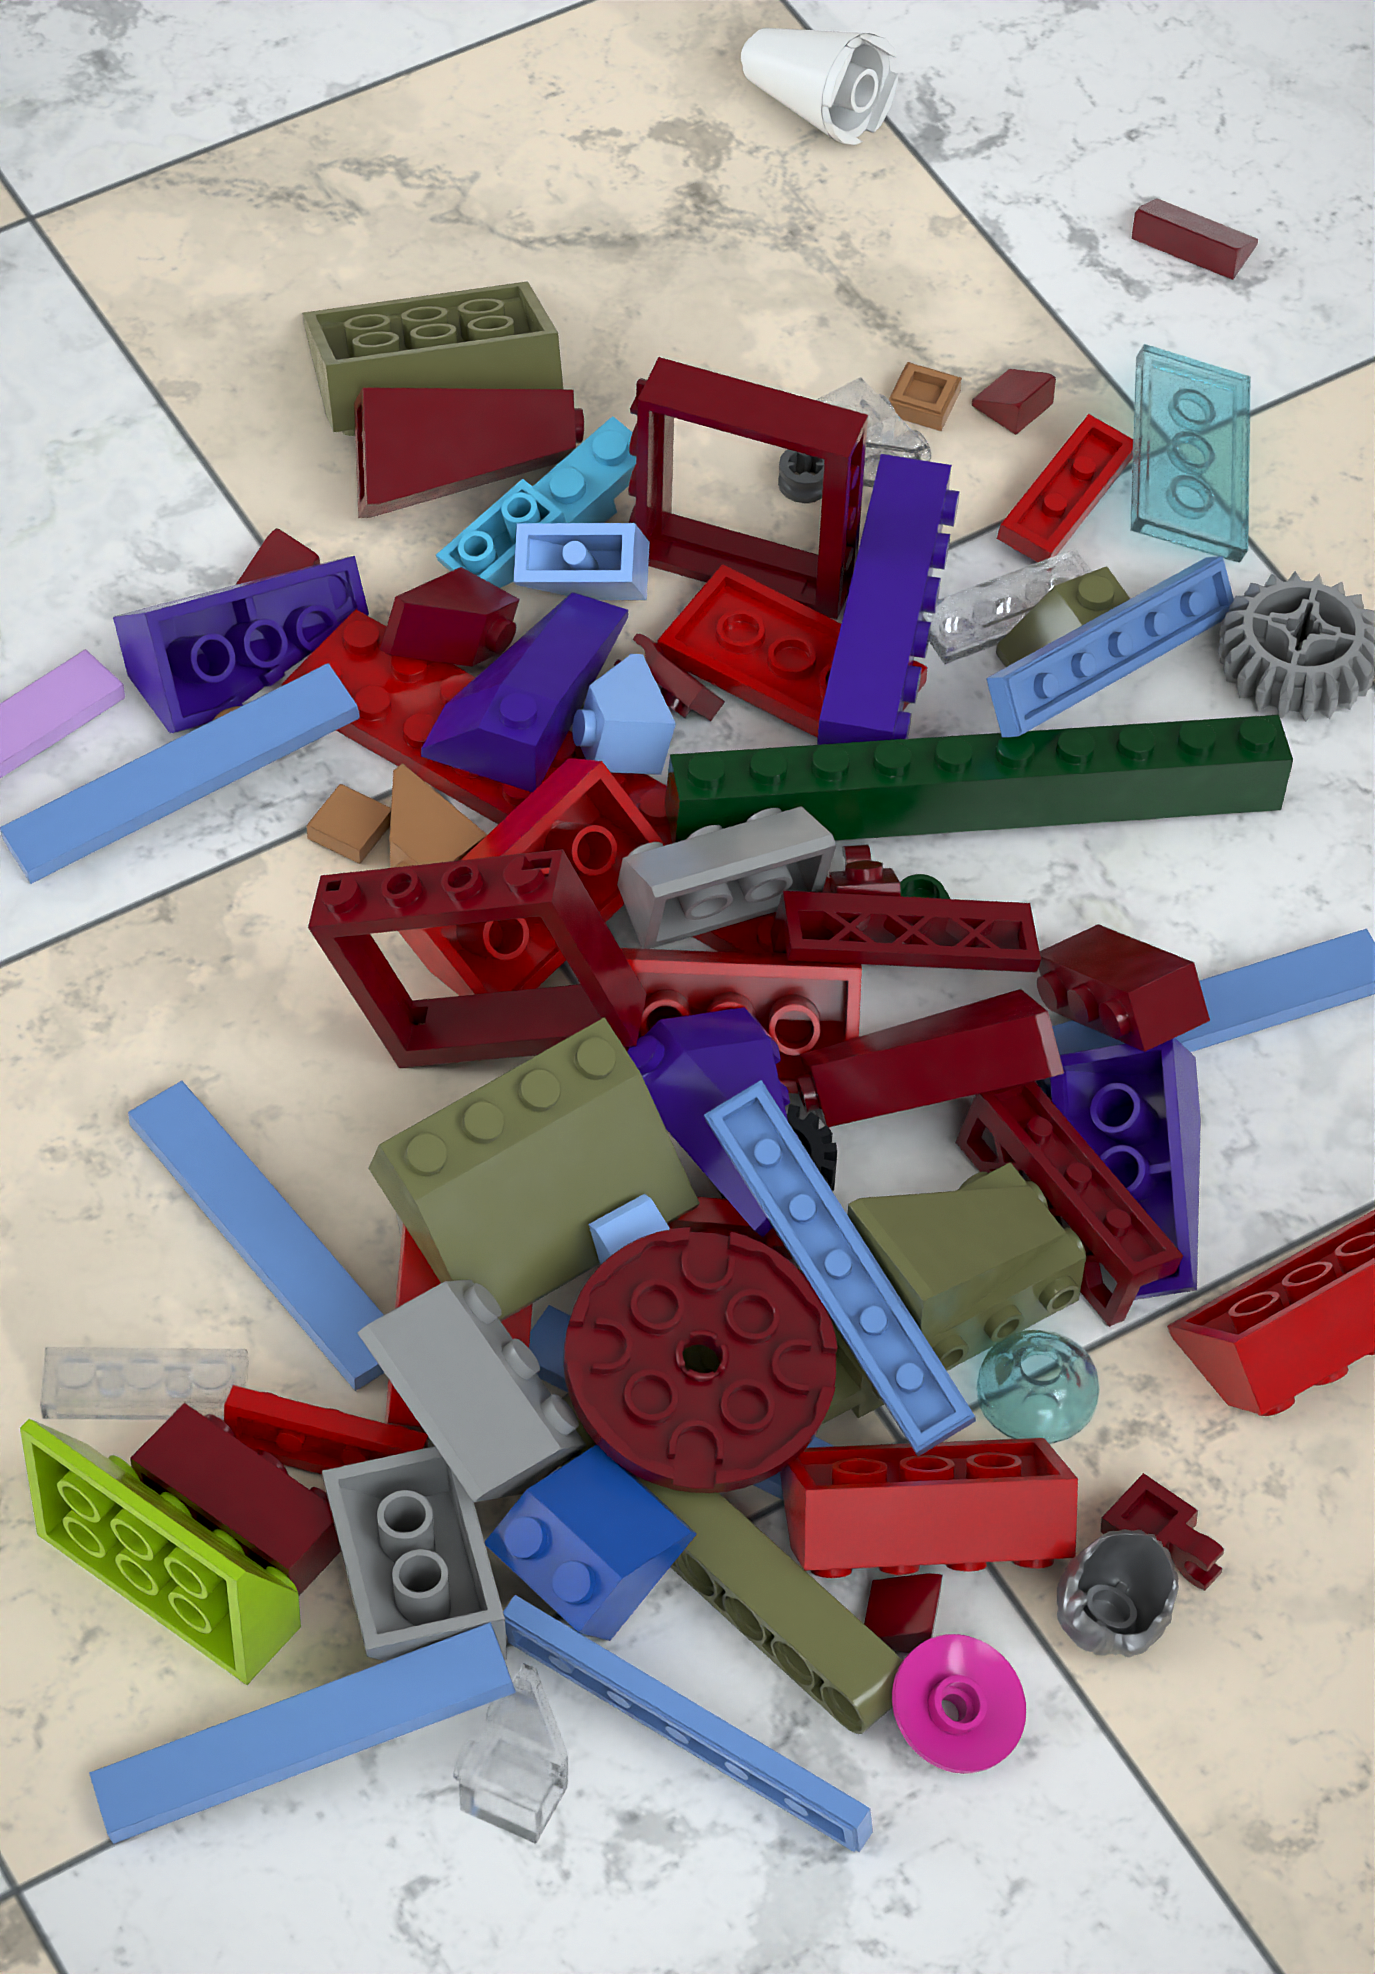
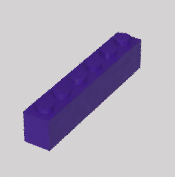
[817,454,960,745]

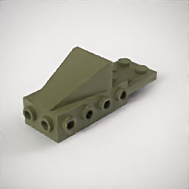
[682,1162,1086,1424]

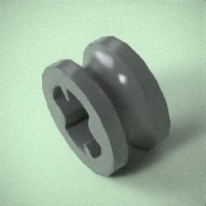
[778,449,825,503]

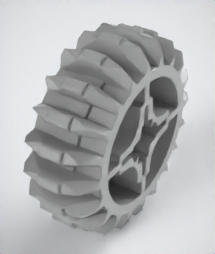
[1218,571,1375,722]

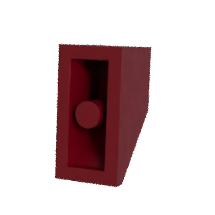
[380,567,520,667]

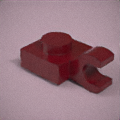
[614,634,725,721]
[829,844,901,896]
[1100,1473,1224,1591]

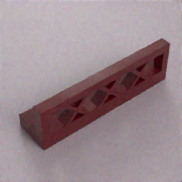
[770,891,1041,973]
[955,1081,1183,1327]

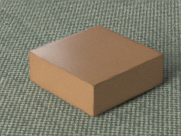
[887,362,962,431]
[307,784,391,864]

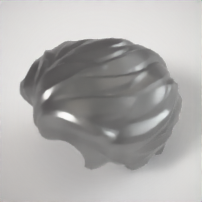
[1057,1529,1179,1657]

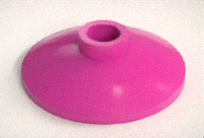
[892,1634,1026,1774]

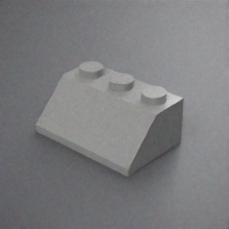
[617,806,836,949]
[357,1280,586,1502]
[322,1446,507,1661]

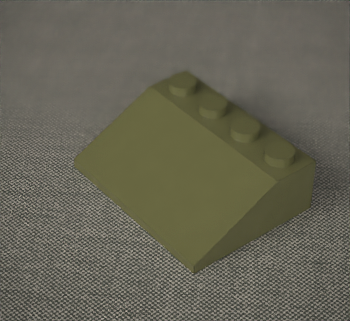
[302,281,563,436]
[368,1017,700,1322]

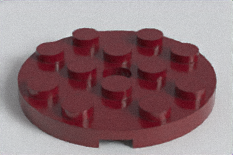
[563,1227,838,1493]

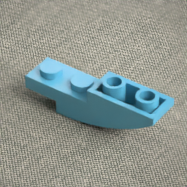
[436,416,636,588]

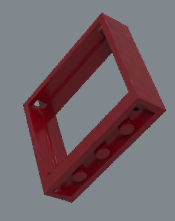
[628,357,868,619]
[308,849,647,1068]

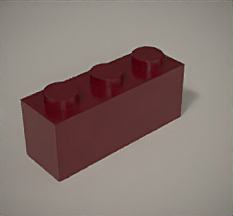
[1037,924,1210,1052]
[130,1402,341,1596]

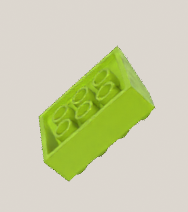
[20,1418,301,1685]

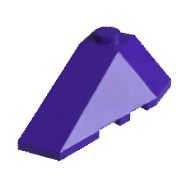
[113,556,369,733]
[421,592,628,792]
[627,1007,798,1237]
[1050,1038,1201,1300]

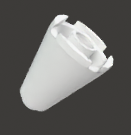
[741,28,898,145]

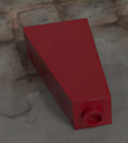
[354,388,584,518]
[795,989,1064,1127]

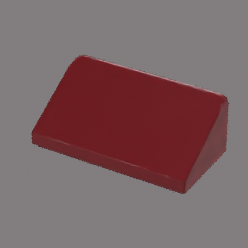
[1131,198,1258,280]

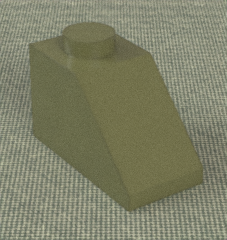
[996,566,1130,667]

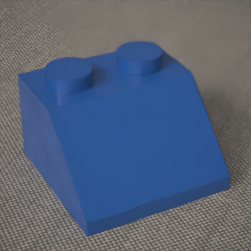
[485,1445,697,1641]

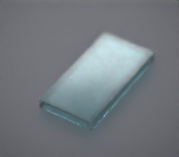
[1130,344,1251,563]

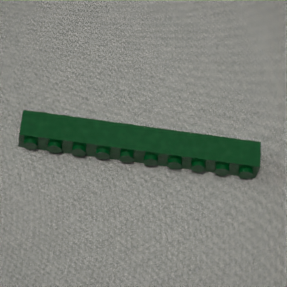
[665,715,1293,844]

